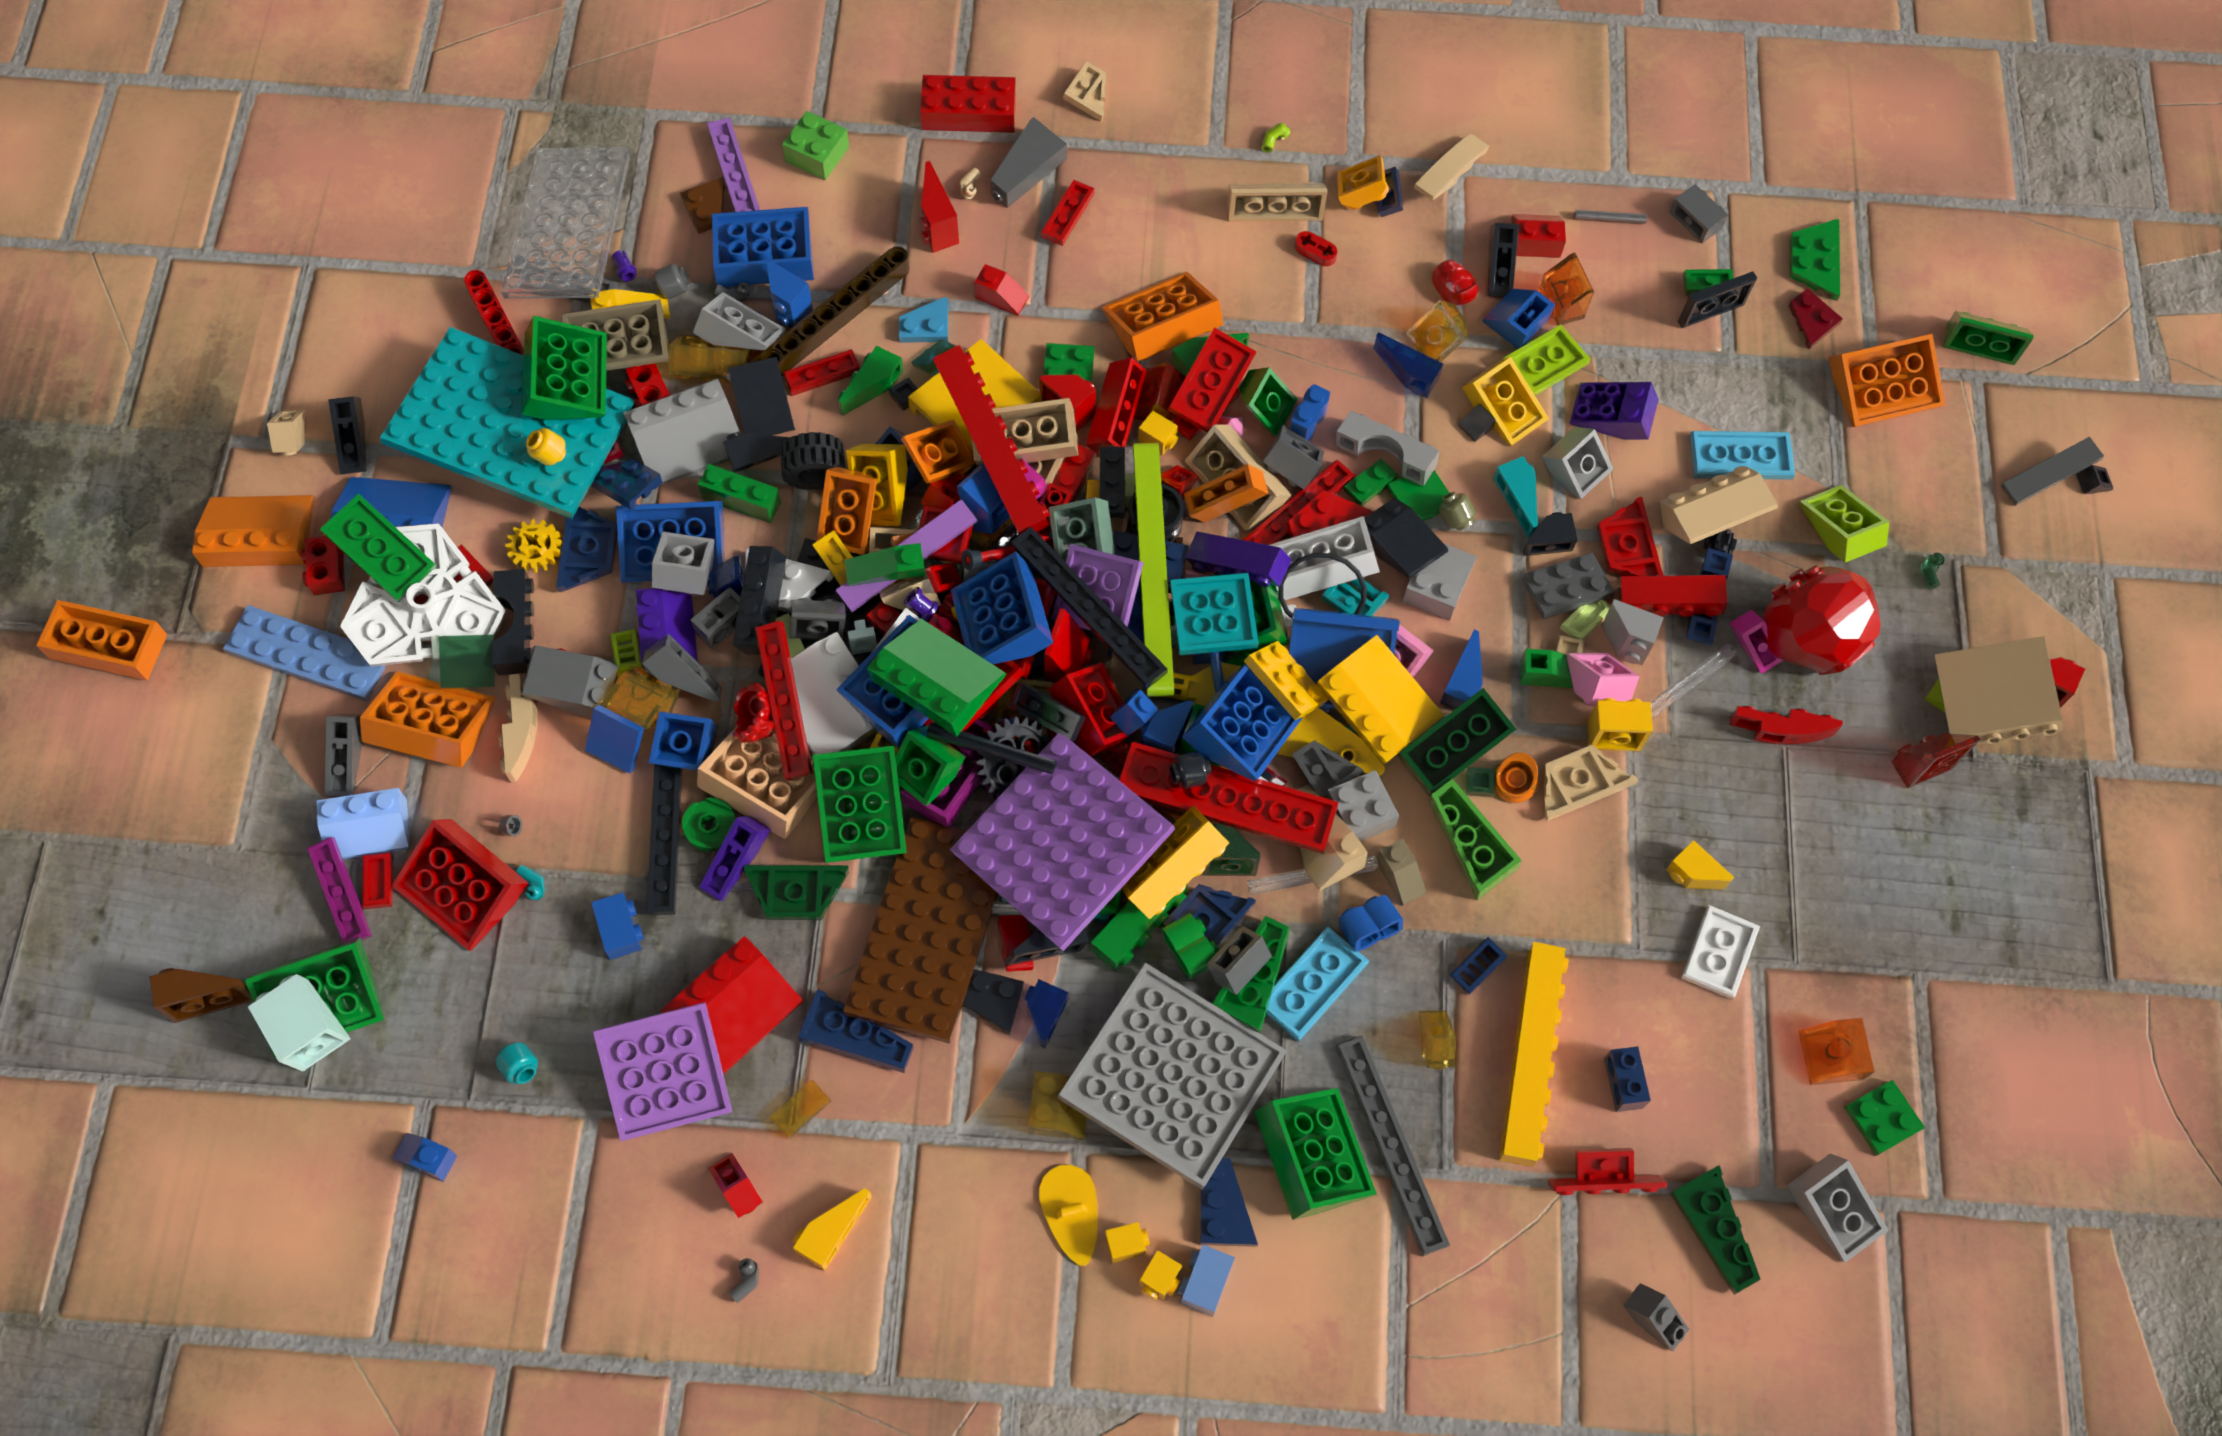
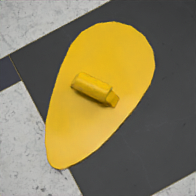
[1039,1165,1098,1266]

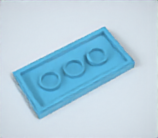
[1690,431,1795,480]
[1266,926,1369,1042]

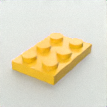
[1244,641,1328,720]

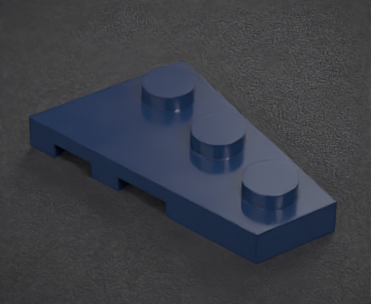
[1200,1158,1258,1247]

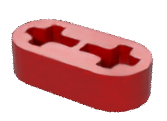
[1295,231,1338,266]

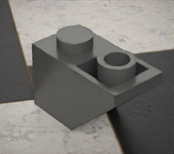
[1623,1283,1689,1352]

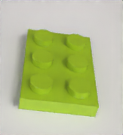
[1503,324,1591,396]

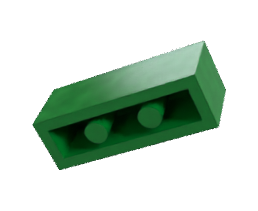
[698,464,781,523]

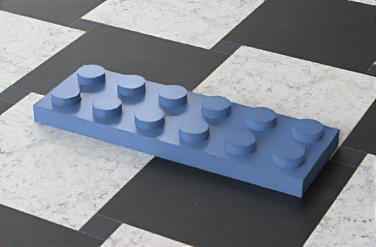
[223,605,386,701]

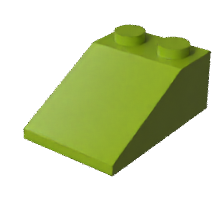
[1800,485,1890,563]

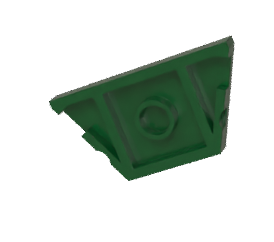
[744,865,849,920]

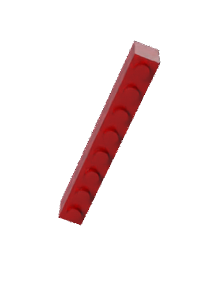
[933,345,1051,535]

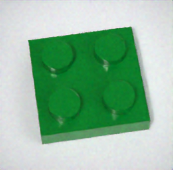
[1043,343,1095,383]
[1844,1079,1925,1156]

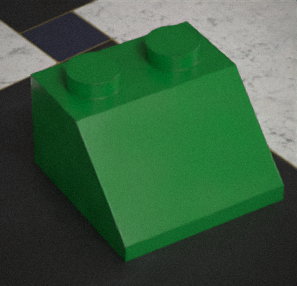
[895,726,965,806]

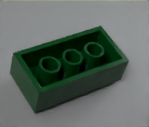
[1397,688,1517,796]

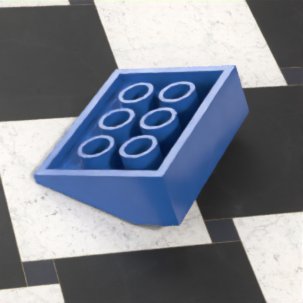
[712,207,814,287]
[330,477,452,528]
[616,501,724,583]
[951,551,1053,664]
[836,615,929,749]
[1182,664,1302,782]

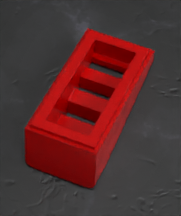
[925,562,963,593]

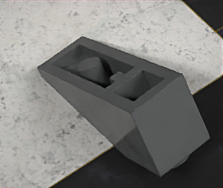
[642,634,722,702]
[325,714,363,797]

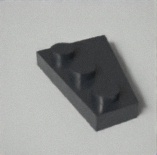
[963,969,1024,1035]

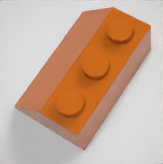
[816,467,877,555]

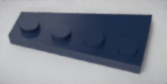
[798,989,913,1073]

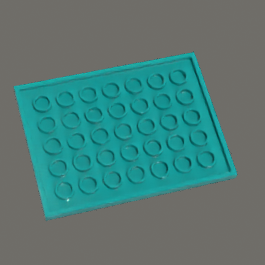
[380,327,635,519]

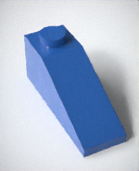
[1440,629,1483,709]

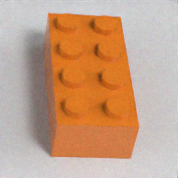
[36,600,167,681]

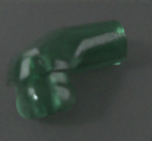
[1920,552,1945,590]

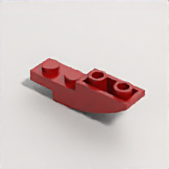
[1038,444,1096,536]
[1729,706,1843,744]

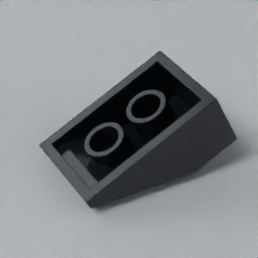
[1364,497,1449,579]

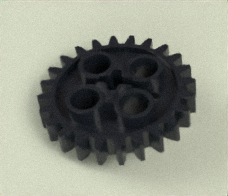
[972,716,1052,798]

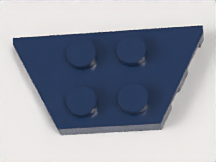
[591,459,663,510]
[556,506,618,592]
[1163,884,1256,979]

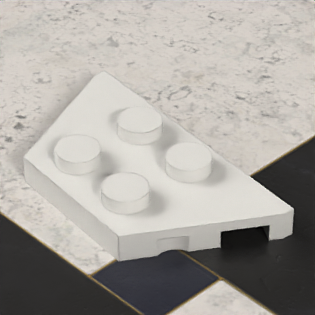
[745,548,833,613]

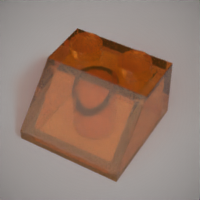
[1539,253,1594,326]
[1798,1018,1875,1085]

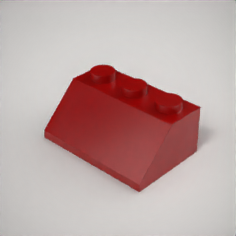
[1049,662,1139,756]

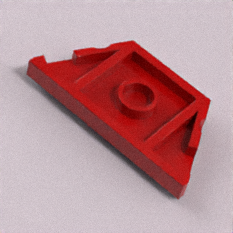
[1286,490,1372,538]
[1597,497,1664,576]

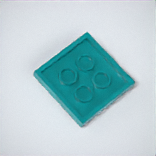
[1170,573,1259,655]

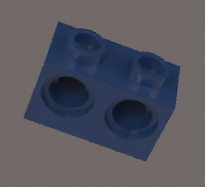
[1604,1046,1651,1112]

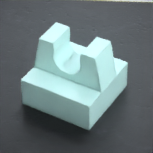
[848,620,877,655]

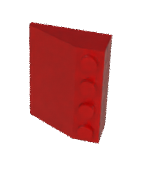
[392,819,528,951]
[660,936,804,1074]

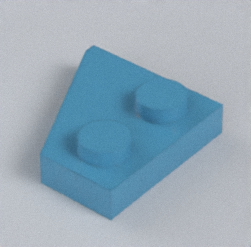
[899,297,948,343]

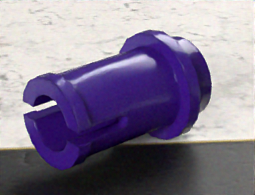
[611,250,636,282]

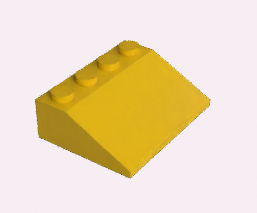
[1317,635,1444,765]

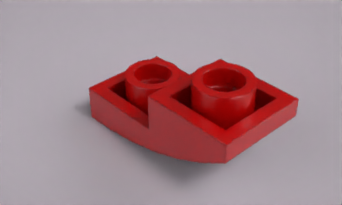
[997,915,1034,972]

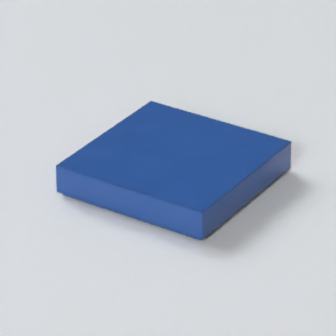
[585,705,644,774]

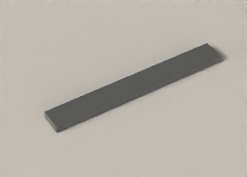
[1336,1035,1450,1257]

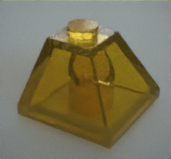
[1405,300,1467,370]

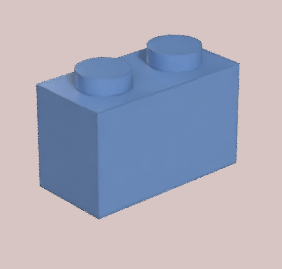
[1178,1244,1235,1317]

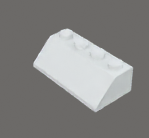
[1270,516,1380,600]

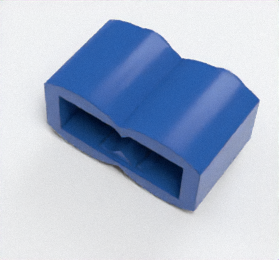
[1290,384,1330,441]
[1339,895,1403,952]

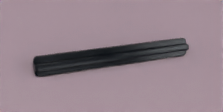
[927,722,1057,774]

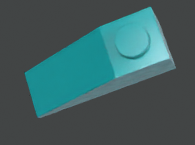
[1493,456,1538,538]

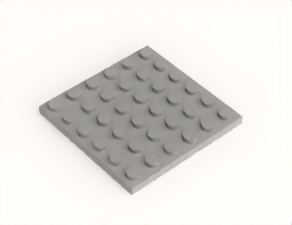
[1058,963,1287,1190]

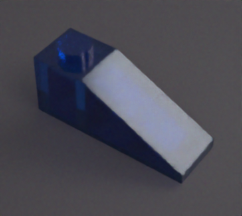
[1373,332,1444,398]

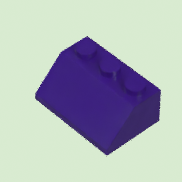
[636,588,698,673]

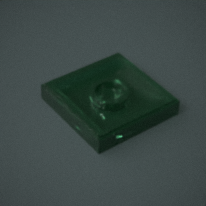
[439,634,495,689]

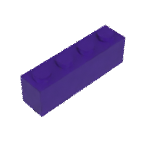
[1185,531,1291,587]

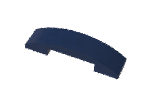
[1686,548,1733,646]

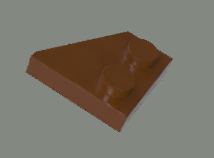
[680,177,725,234]

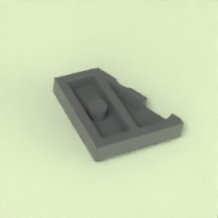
[1292,740,1364,798]

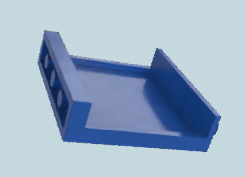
[1289,608,1400,712]

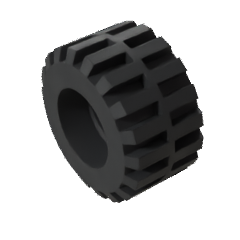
[780,432,845,490]

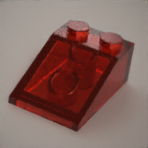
[1891,733,1981,789]

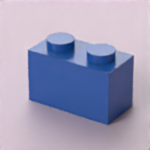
[591,892,644,960]

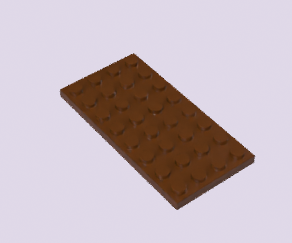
[843,816,998,1044]

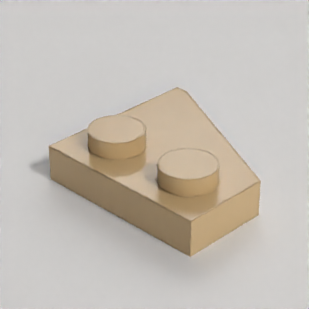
[1063,61,1106,121]

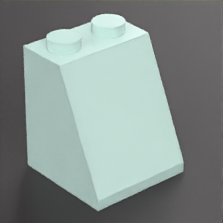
[248,974,350,1071]

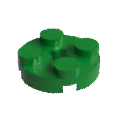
[682,798,736,852]

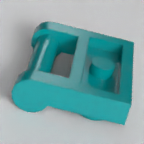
[1321,579,1390,616]

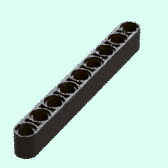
[749,246,910,376]

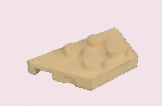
[1543,745,1638,822]

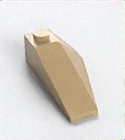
[1297,784,1368,891]

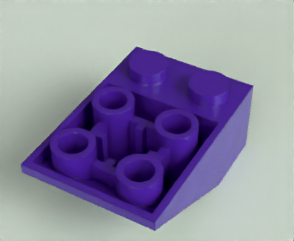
[1570,382,1659,440]

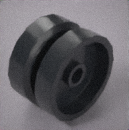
[1128,484,1184,542]

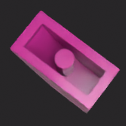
[1729,610,1784,674]

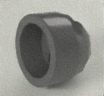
[498,815,522,836]

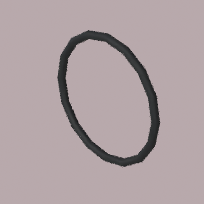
[1278,553,1366,620]

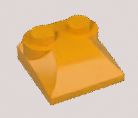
[1337,155,1389,210]

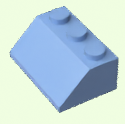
[316,788,410,859]

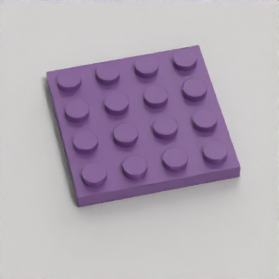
[593,1002,733,1141]

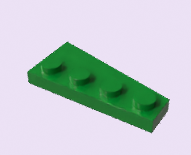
[1212,916,1290,1033]

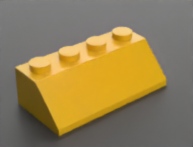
[1121,805,1229,919]

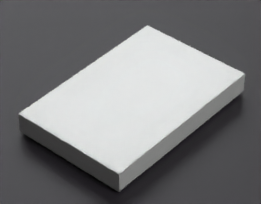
[1681,905,1760,1000]

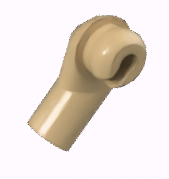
[959,167,981,199]

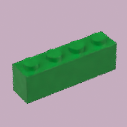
[1091,885,1187,971]

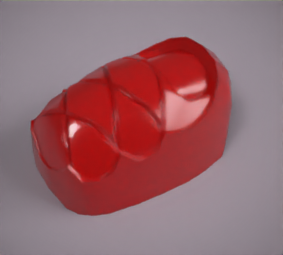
[1432,259,1478,307]

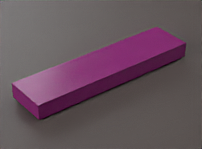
[306,837,372,943]

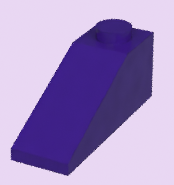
[699,816,771,901]

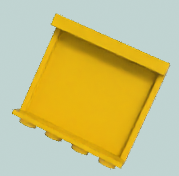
[908,339,1042,452]

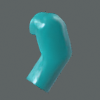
[516,864,545,901]

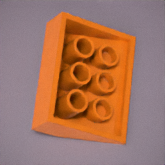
[1102,272,1224,361]
[1829,334,1946,427]
[192,495,314,567]
[360,671,495,768]

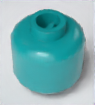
[495,1042,538,1084]

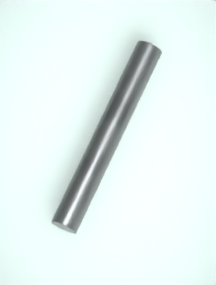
[1574,210,1647,224]

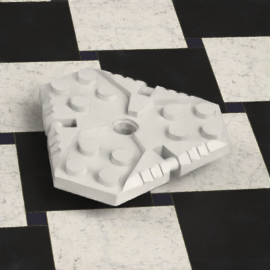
[340,524,506,667]

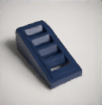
[1450,937,1508,995]

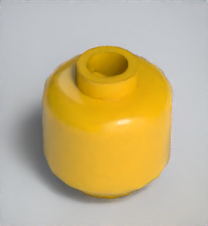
[526,428,566,466]

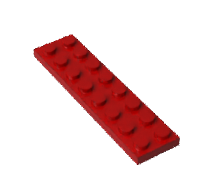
[1119,742,1339,854]

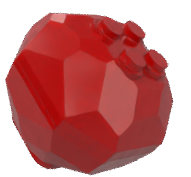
[1762,565,1881,675]

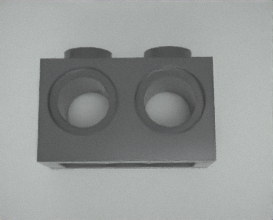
[691,587,741,649]

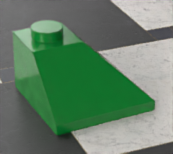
[1239,367,1298,437]

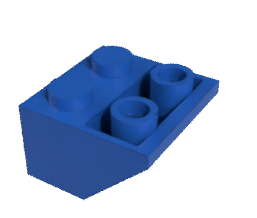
[1482,289,1555,349]
[957,462,1010,534]

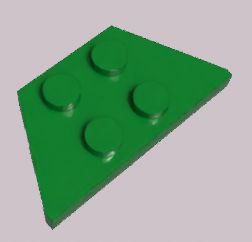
[1790,219,1840,301]

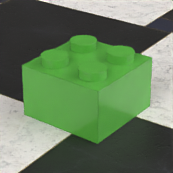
[782,111,849,180]

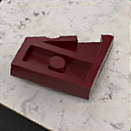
[1789,288,1843,349]

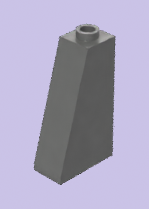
[991,117,1067,208]

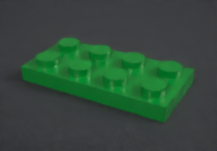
[320,493,436,602]

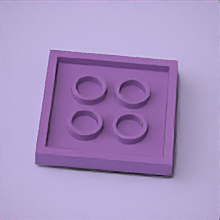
[1051,544,1144,630]

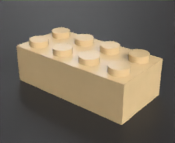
[972,398,1078,466]

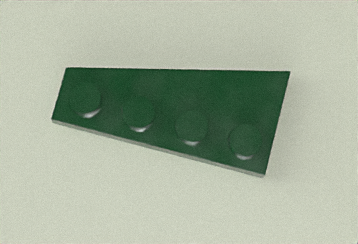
[1670,1165,1761,1295]

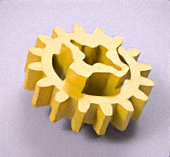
[505,519,562,573]

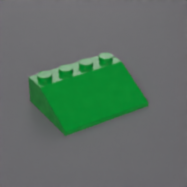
[522,316,607,420]
[867,619,1006,737]
[812,746,907,863]
[245,937,384,1058]
[1254,1088,1377,1220]

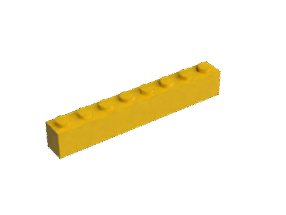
[1499,942,1569,1167]

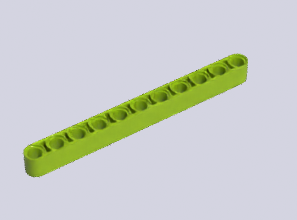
[1133,443,1174,697]

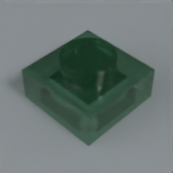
[1466,767,1494,797]

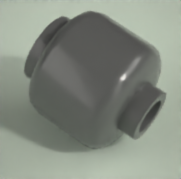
[652,263,690,299]

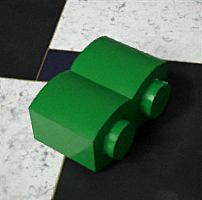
[1161,913,1219,980]

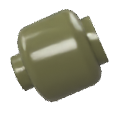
[1438,492,1476,530]

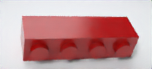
[1086,357,1147,457]
[1619,575,1727,617]

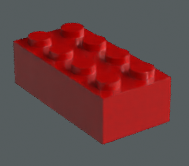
[920,75,1016,133]

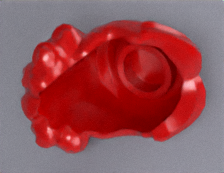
[733,682,774,743]

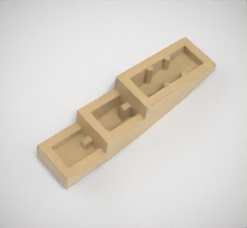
[1414,133,1489,201]

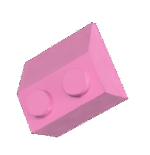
[1394,625,1434,677]
[1567,653,1639,707]

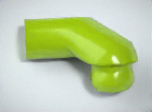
[1261,123,1290,153]

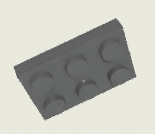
[1522,553,1615,619]

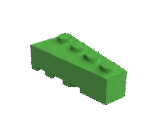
[1430,779,1522,900]

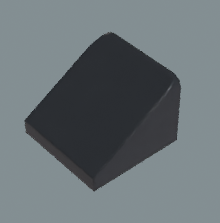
[1459,404,1496,442]
[2076,465,2113,494]

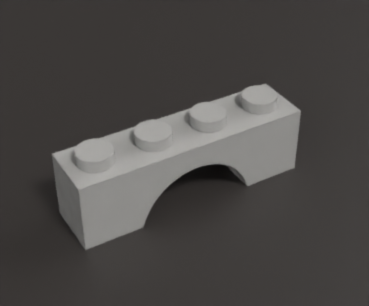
[1336,411,1439,486]

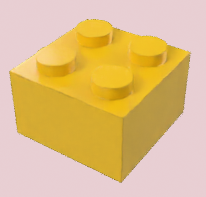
[1587,698,1653,751]

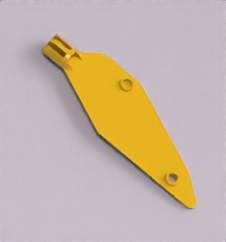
[1163,662,1385,776]

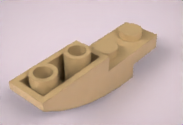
[498,674,538,783]

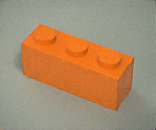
[1184,464,1268,523]

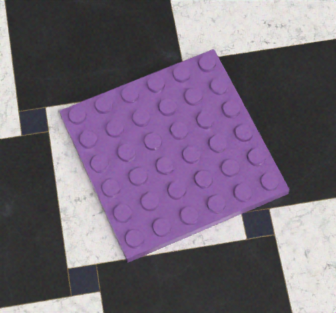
[950,733,1175,951]

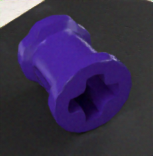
[903,587,938,621]

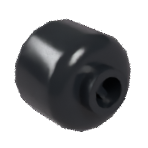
[1169,751,1211,789]

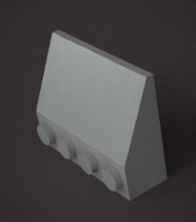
[624,379,739,486]

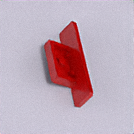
[1548,1148,1667,1195]

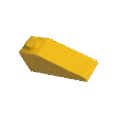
[590,289,670,319]
[793,1188,872,1271]

